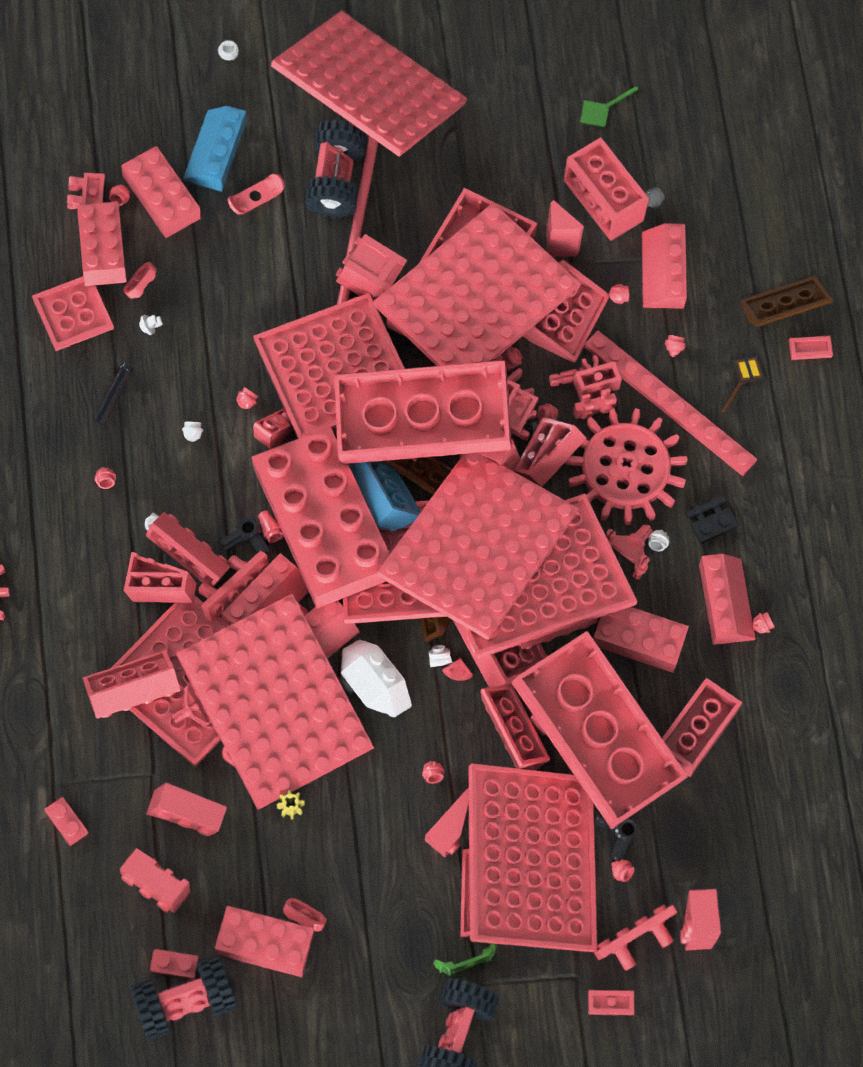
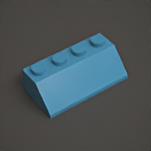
[183,106,246,191]
[349,461,421,531]

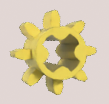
[277,790,304,819]

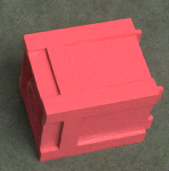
[336,234,407,302]

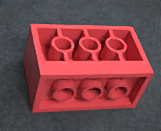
[564,137,649,241]

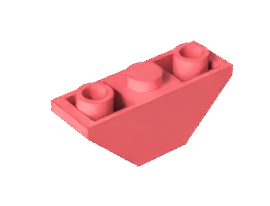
[253,408,293,449]

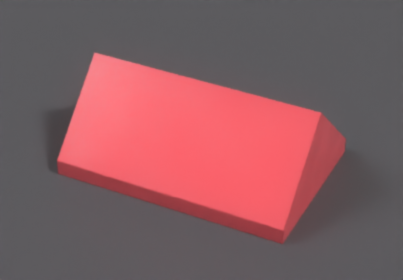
[546,200,584,257]

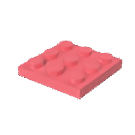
[32,276,114,351]

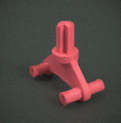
[606,525,653,579]

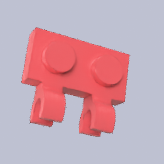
[67,173,105,209]
[573,388,617,419]

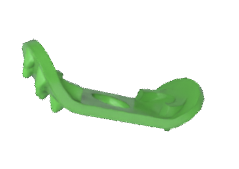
[433,943,497,976]

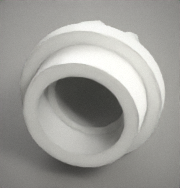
[182,422,203,442]
[648,530,669,552]

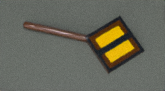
[722,355,765,413]

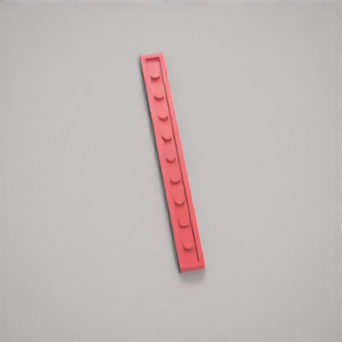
[584,330,757,476]

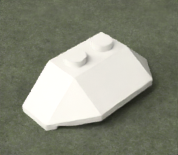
[341,639,412,717]

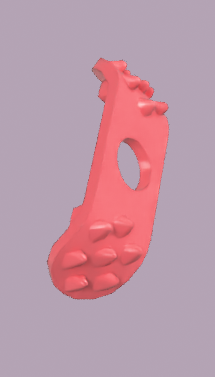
[228,174,284,215]

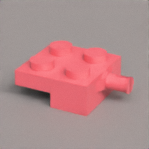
[507,379,538,435]

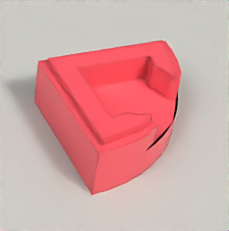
[442,658,473,681]

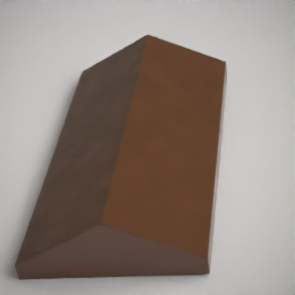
[740,276,833,327]
[382,456,452,495]

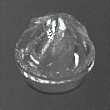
[645,187,665,208]

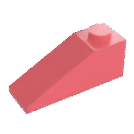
[425,787,469,857]

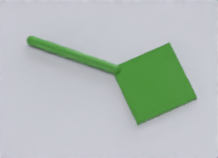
[580,86,639,128]

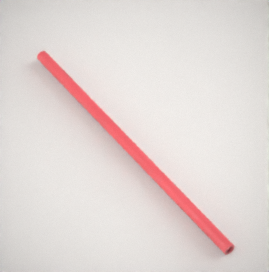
[337,136,378,304]

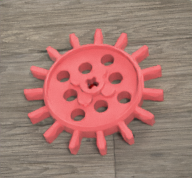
[565,408,687,525]

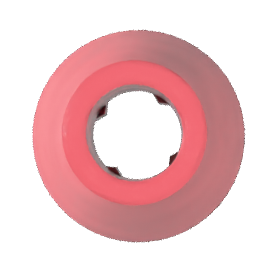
[258,511,283,543]

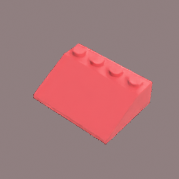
[523,260,609,363]
[454,621,548,687]

